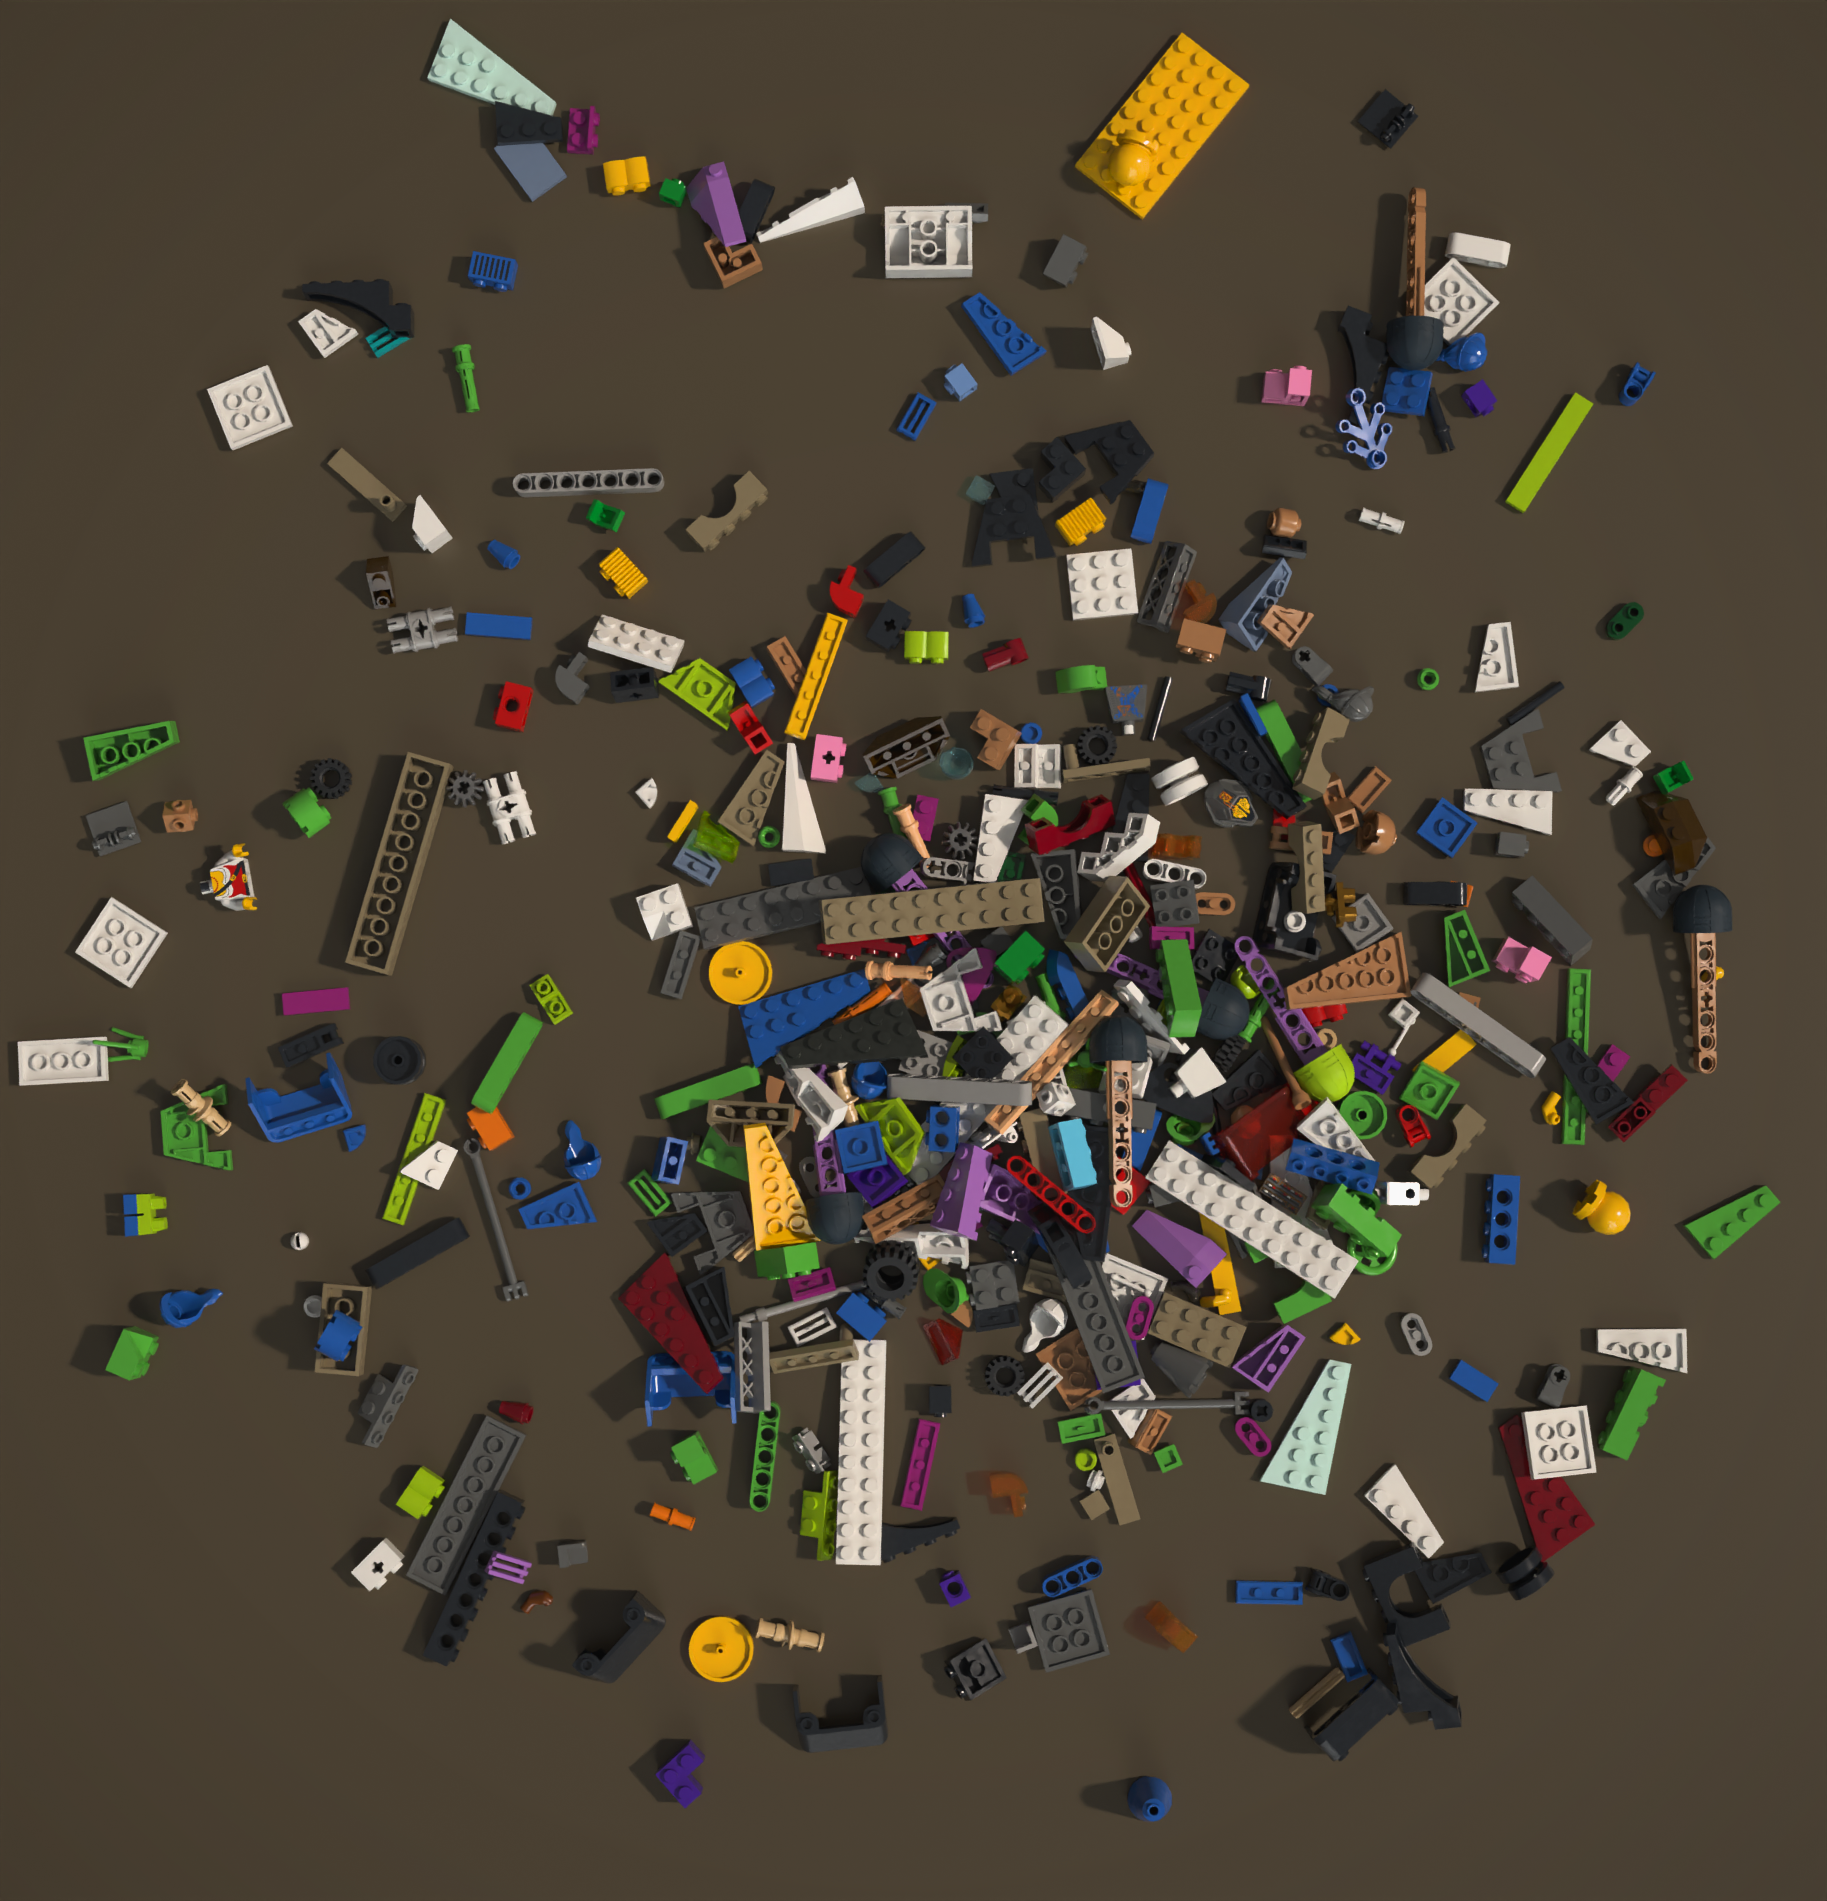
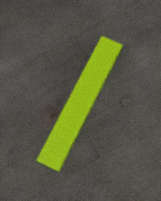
[1505,392,1593,513]
[382,1093,446,1225]

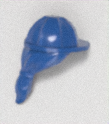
[1436,332,1487,372]
[851,1062,887,1100]
[563,1120,601,1180]
[159,1288,223,1328]

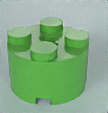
[282,787,331,838]

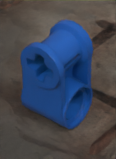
[1618,362,1656,406]

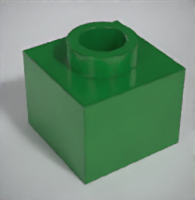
[659,178,687,208]

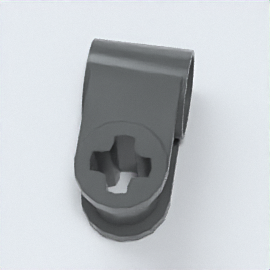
[1292,646,1333,686]
[1535,1363,1570,1409]

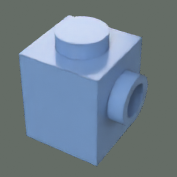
[944,363,977,401]

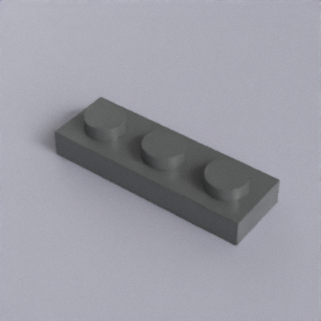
[660,930,701,1000]

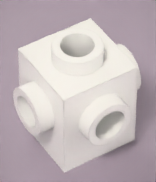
[1036,1082,1076,1117]

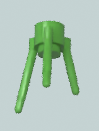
[93,1027,148,1062]
[1068,1038,1107,1072]

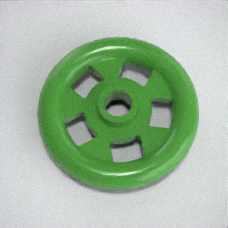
[1347,1236,1397,1276]

